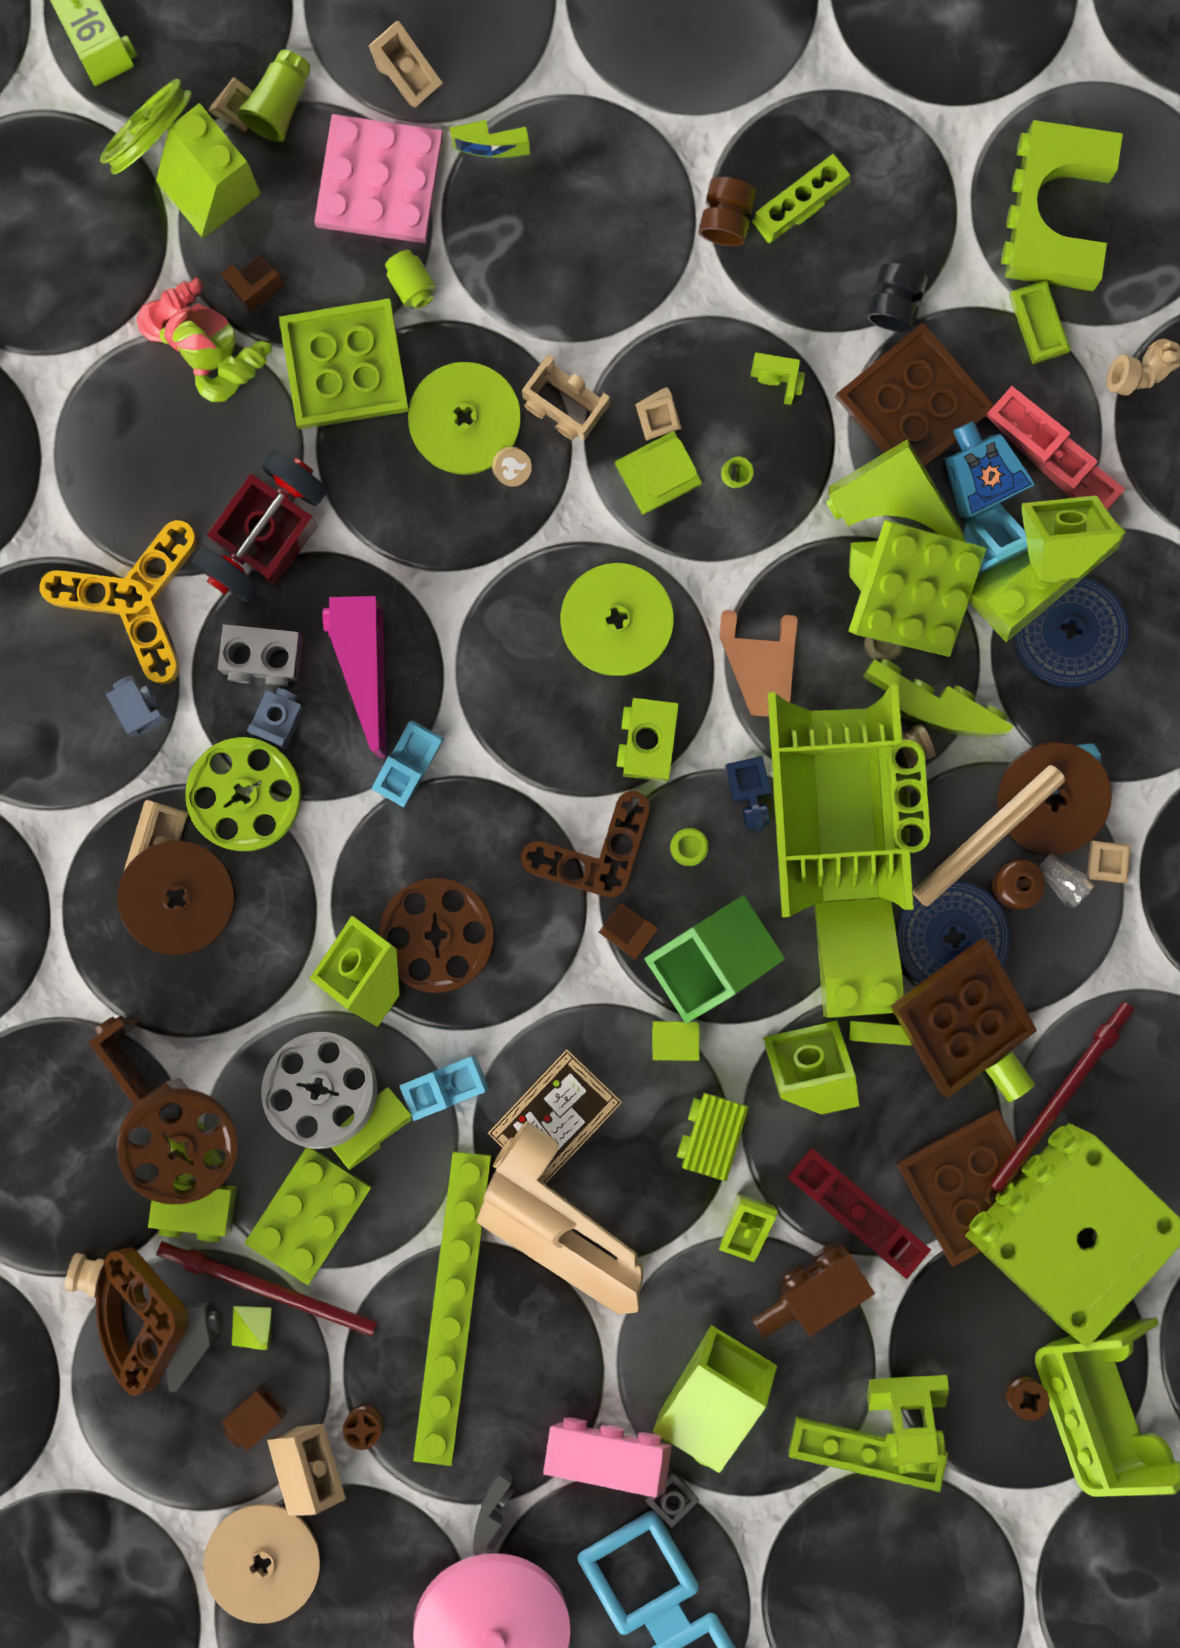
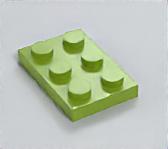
[244,1147,373,1285]

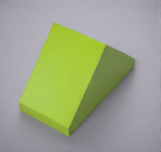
[718,1192,778,1262]

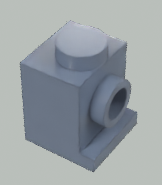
[106,675,168,738]
[247,687,305,749]

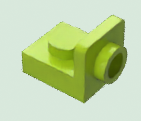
[750,352,805,405]

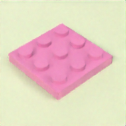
[314,114,443,243]

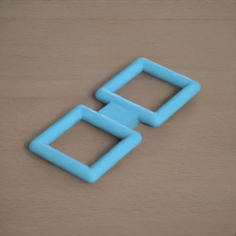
[577,1511,735,1648]

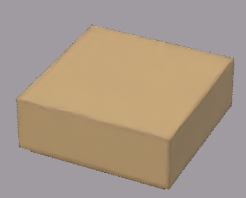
[1087,841,1131,883]

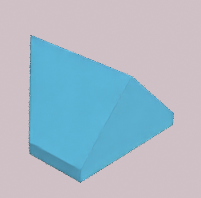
[964,503,1028,575]

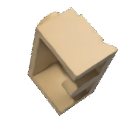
[522,354,610,441]

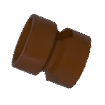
[698,177,757,247]

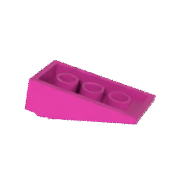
[323,596,386,758]

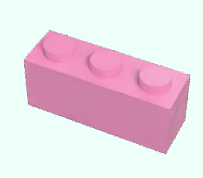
[543,1418,672,1497]

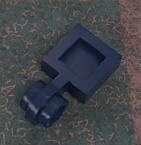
[725,756,771,832]

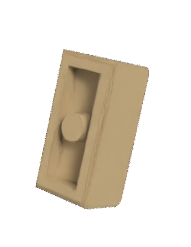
[124,800,188,871]

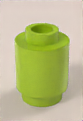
[385,250,437,309]

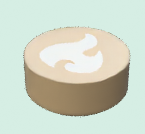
[492,447,532,486]

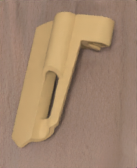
[476,1121,643,1314]

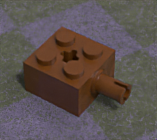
[752,1244,875,1339]

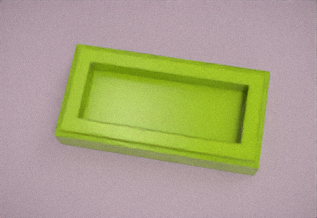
[1009,280,1071,365]

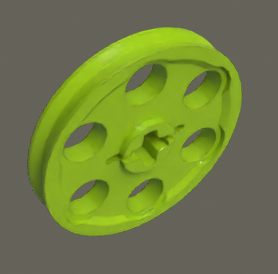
[100,79,192,174]
[185,737,301,851]

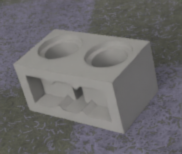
[218,624,304,687]

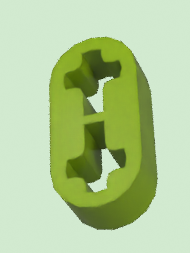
[849,1021,913,1046]

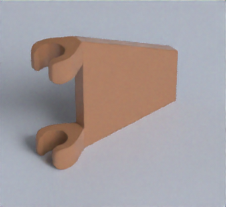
[719,610,798,717]

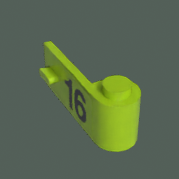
[50,0,137,87]

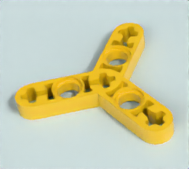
[40,520,198,685]

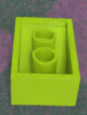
[815,898,904,1018]

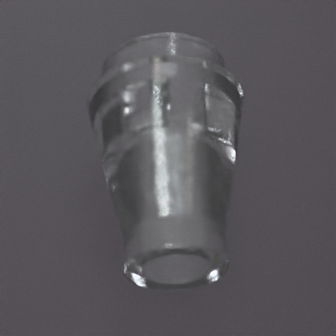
[1039,853,1095,908]

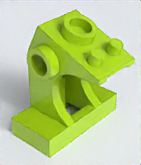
[867,1375,949,1474]

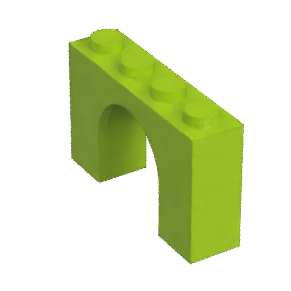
[1001,120,1123,291]

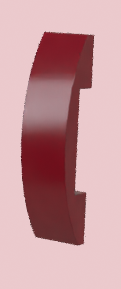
[787,1148,931,1280]

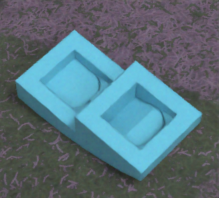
[371,720,445,807]
[399,1055,490,1121]

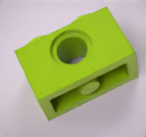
[617,698,679,782]

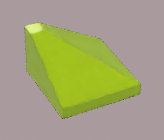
[232,1306,273,1350]

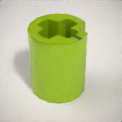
[986,1051,1035,1102]

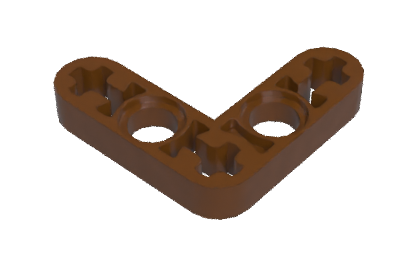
[521,791,650,898]

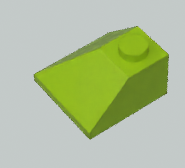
[1022,495,1121,583]
[309,916,399,1027]
[763,1021,859,1115]

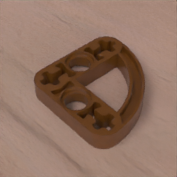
[96,1247,189,1396]

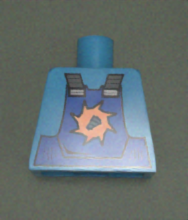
[945,421,1034,518]

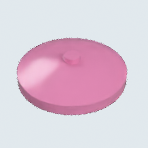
[414,1554,570,1648]

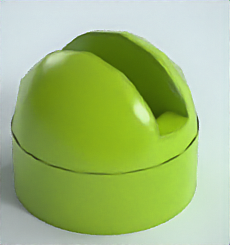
[721,456,753,489]

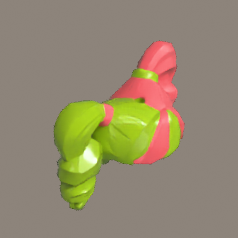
[136,277,272,403]

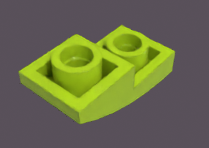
[331,1087,412,1170]

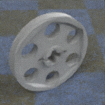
[261,1032,377,1149]

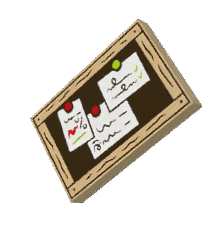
[488,1049,622,1184]

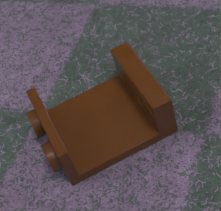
[88,1016,189,1112]

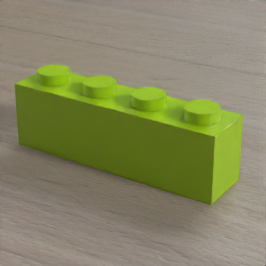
[968,518,1126,642]

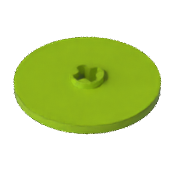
[408,362,521,475]
[560,563,673,676]

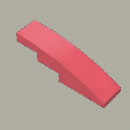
[987,386,1125,511]

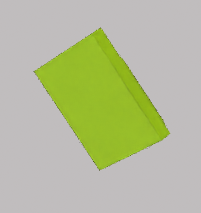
[614,431,702,516]

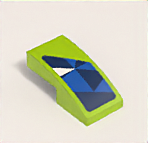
[449,120,530,158]

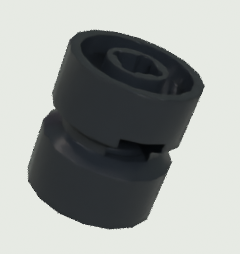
[866,263,928,332]

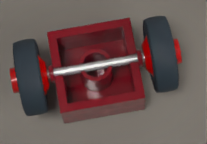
[192,450,327,602]

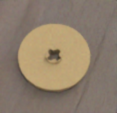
[204,1503,320,1624]

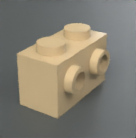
[267,1424,346,1516]

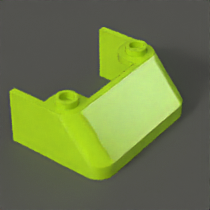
[1035,1317,1180,1497]

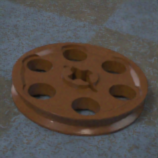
[379,878,494,993]
[117,1088,238,1205]

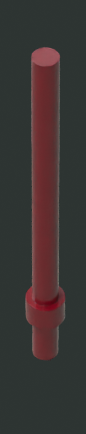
[989,1001,1135,1194]
[156,1241,377,1337]

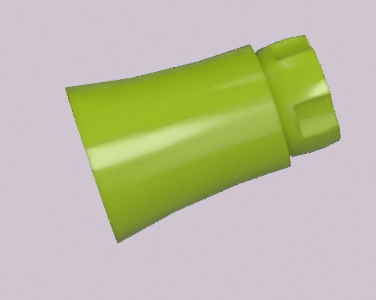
[237,49,311,142]

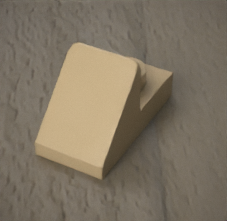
[368,21,442,107]

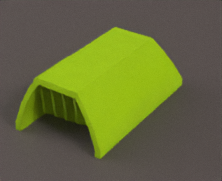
[768,684,930,917]

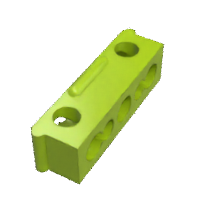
[752,154,851,244]

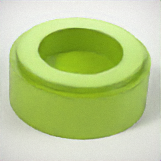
[670,828,708,866]

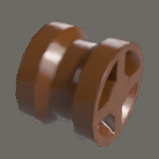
[1006,1376,1050,1421]
[342,1405,384,1450]

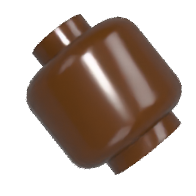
[992,860,1046,910]

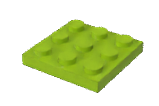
[279,298,409,430]
[849,520,987,657]

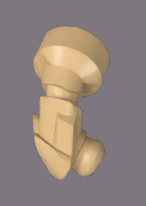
[1107,339,1180,396]

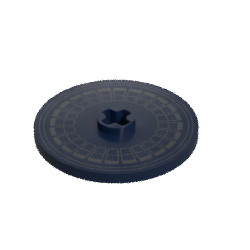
[1013,577,1129,687]
[896,881,1011,984]

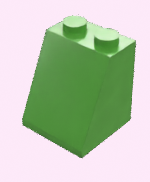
[644,895,785,1023]

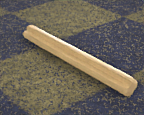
[913,765,1065,906]

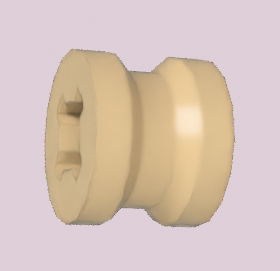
[896,722,935,769]
[65,1253,105,1298]

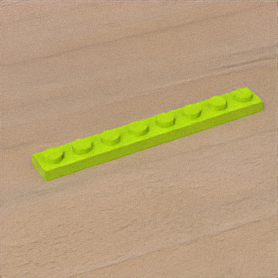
[413,1151,491,1466]

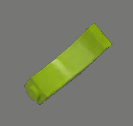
[826,439,966,541]

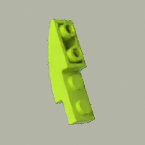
[862,659,1014,737]

